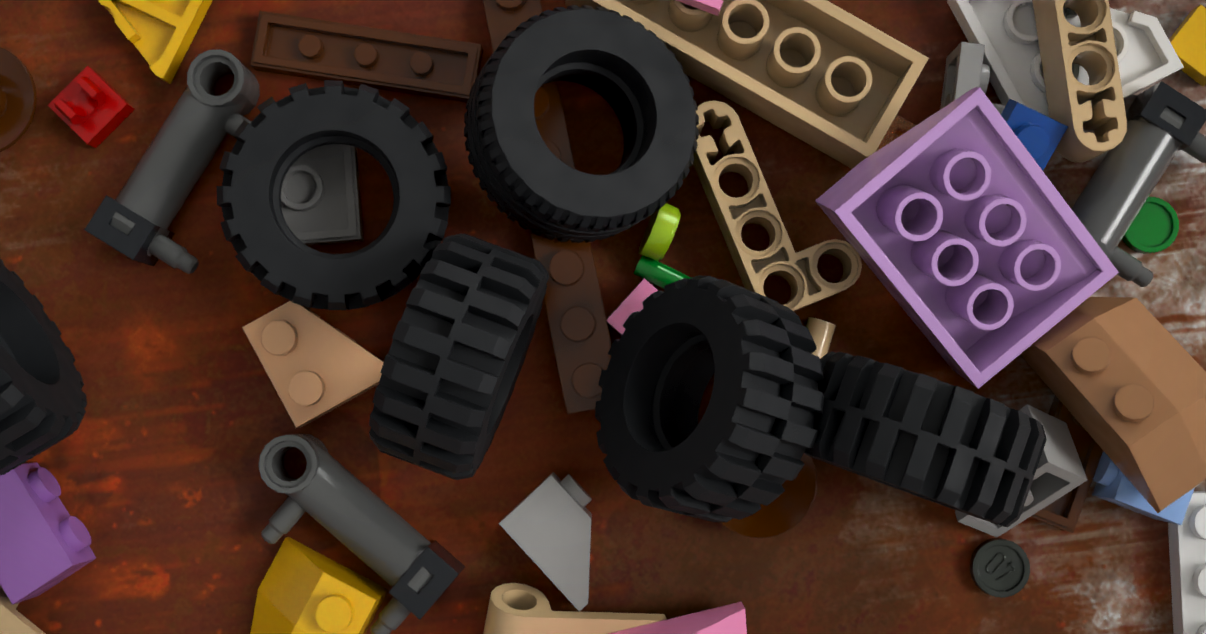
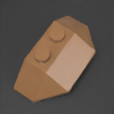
[1020,297,1206,513]

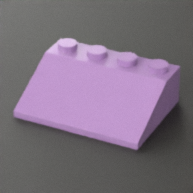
[815,87,1119,389]

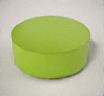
[638,203,681,261]

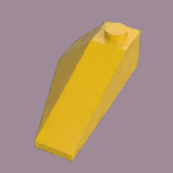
[250,537,388,634]

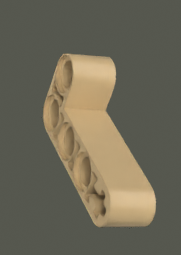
[1032,0,1127,163]
[693,100,862,312]

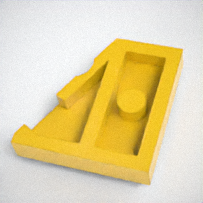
[98,0,213,84]

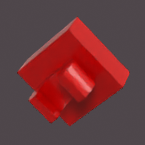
[47,65,135,149]

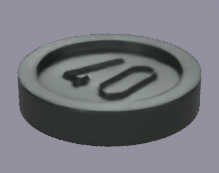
[969,538,1030,597]

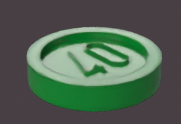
[1122,197,1179,254]

